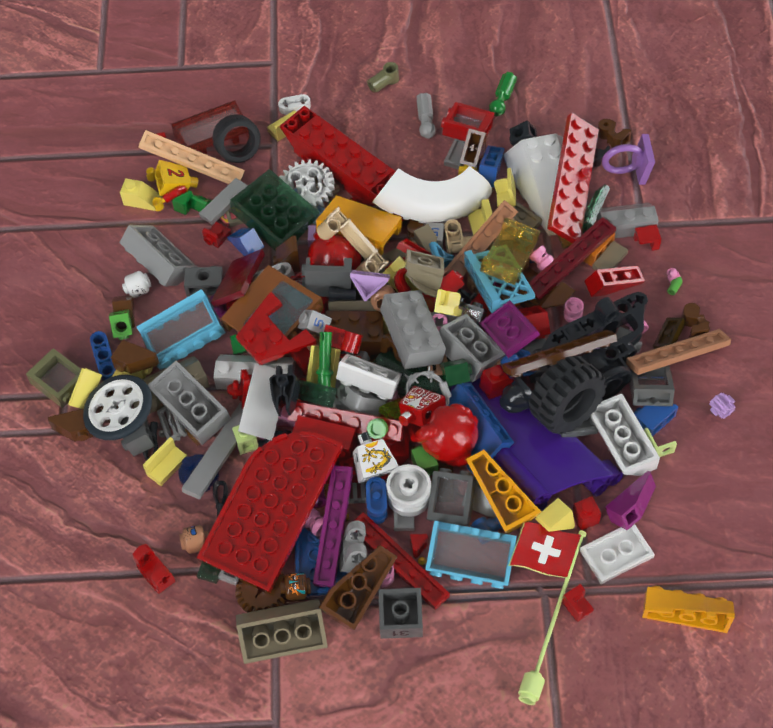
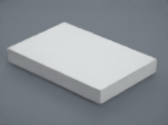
[579,524,655,584]

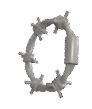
[404,366,452,406]

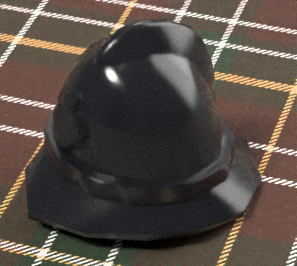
[499,376,532,413]

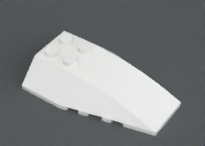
[503,133,584,236]

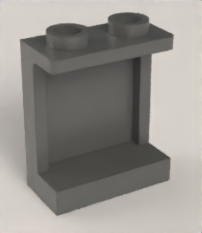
[302,257,352,297]

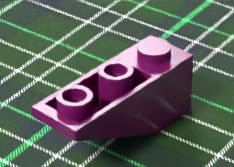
[605,471,656,530]

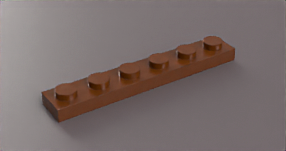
[502,330,617,377]

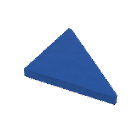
[295,527,347,596]

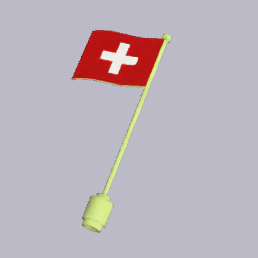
[508,522,587,705]

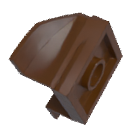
[505,250,575,309]

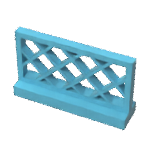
[464,246,535,314]

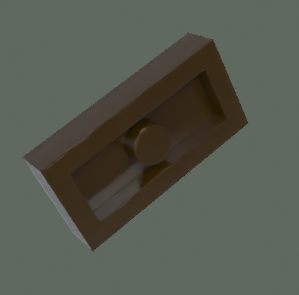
[653,317,686,349]

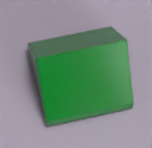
[191,195,212,212]

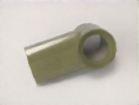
[367,62,399,93]

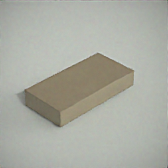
[592,241,628,270]

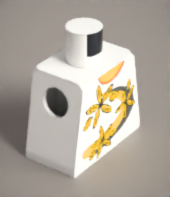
[353,432,399,483]

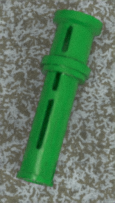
[315,332,333,391]

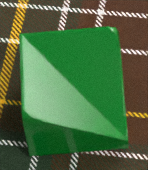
[172,191,193,215]

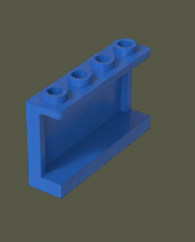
[445,383,514,474]

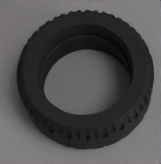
[212,114,261,163]

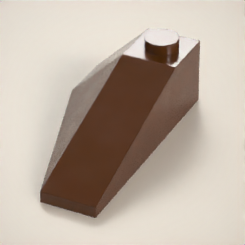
[319,546,397,630]

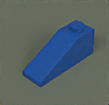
[479,145,505,188]

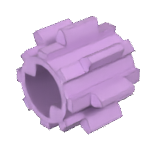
[709,393,736,419]

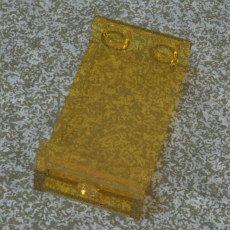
[480,218,540,285]

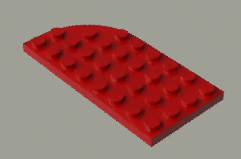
[197,431,344,593]

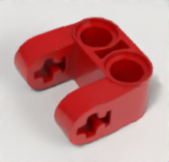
[133,544,176,594]

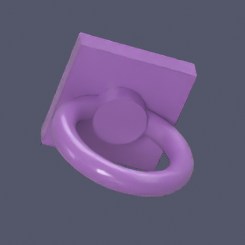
[602,134,655,185]

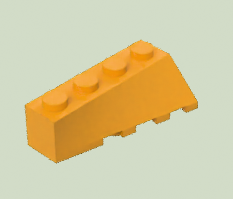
[466,450,542,534]
[642,586,735,633]

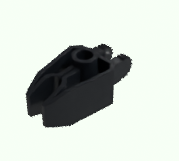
[269,365,300,416]

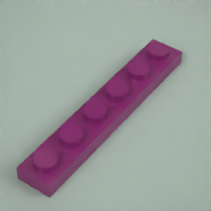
[313,466,353,587]

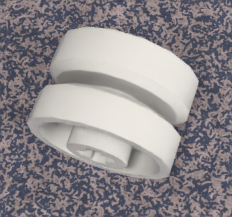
[386,464,431,517]

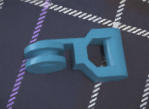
[429,242,455,268]

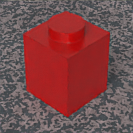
[572,496,601,530]

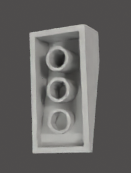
[148,361,231,445]

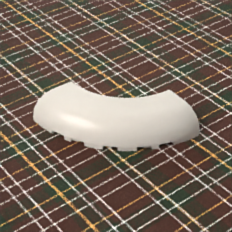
[373,166,492,224]

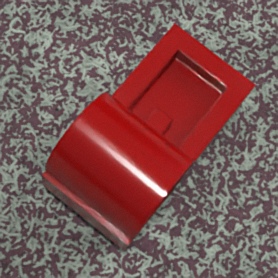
[324,324,363,354]

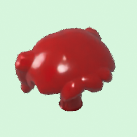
[307,232,362,270]
[410,403,478,467]

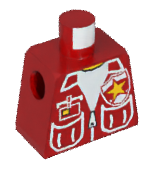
[399,386,446,427]

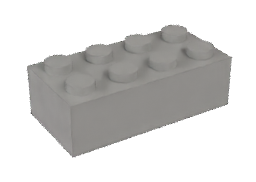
[380,290,446,369]

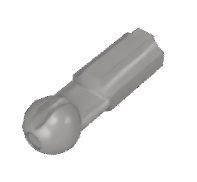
[416,93,436,139]

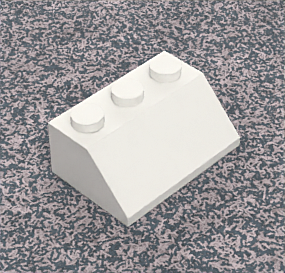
[336,353,402,400]

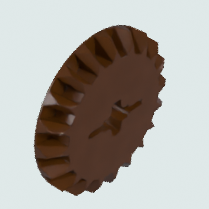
[235,571,287,613]

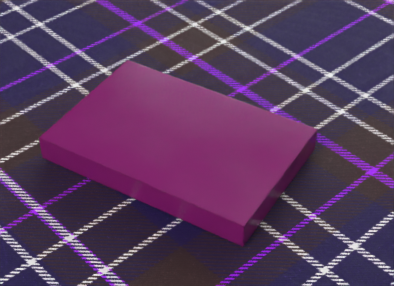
[479,300,540,358]

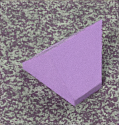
[350,270,390,301]

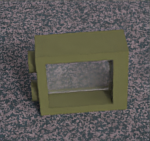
[26,348,82,408]

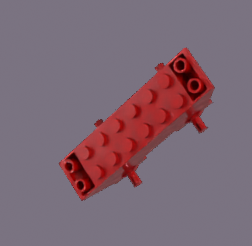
[280,106,396,207]

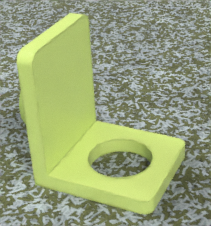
[644,428,677,457]

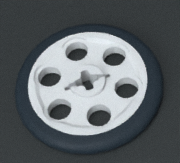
[83,375,152,440]

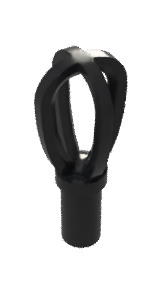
[143,421,158,461]
[213,481,228,517]

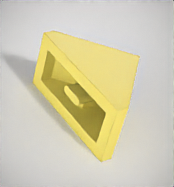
[535,498,575,532]

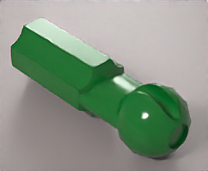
[489,72,517,117]

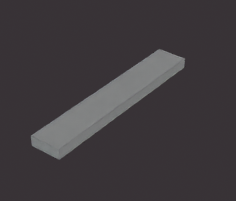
[182,403,243,499]

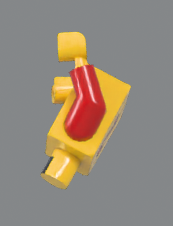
[146,160,198,212]

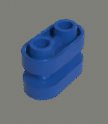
[366,477,388,524]

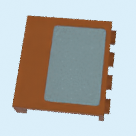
[220,265,324,362]

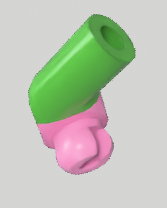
[667,268,683,295]

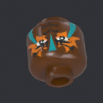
[280,573,311,601]

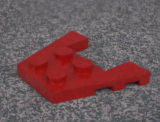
[236,291,317,365]

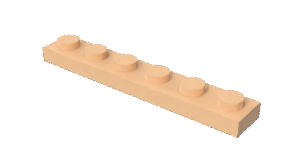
[138,130,245,184]

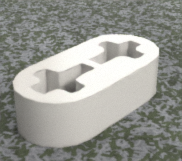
[278,94,311,115]

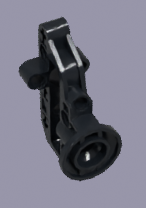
[542,292,648,401]

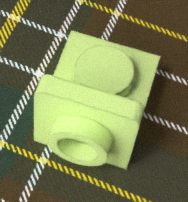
[232,425,258,455]

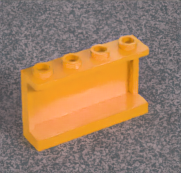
[316,195,402,256]

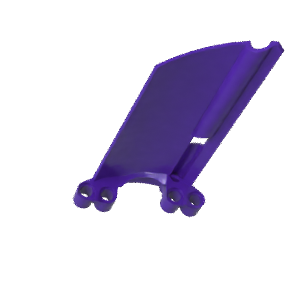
[396,357,623,512]

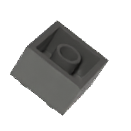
[379,588,423,639]

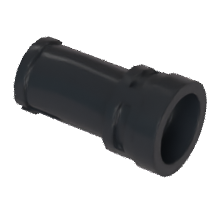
[329,287,356,302]

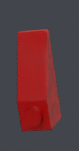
[584,266,645,297]

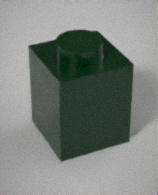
[440,358,473,386]

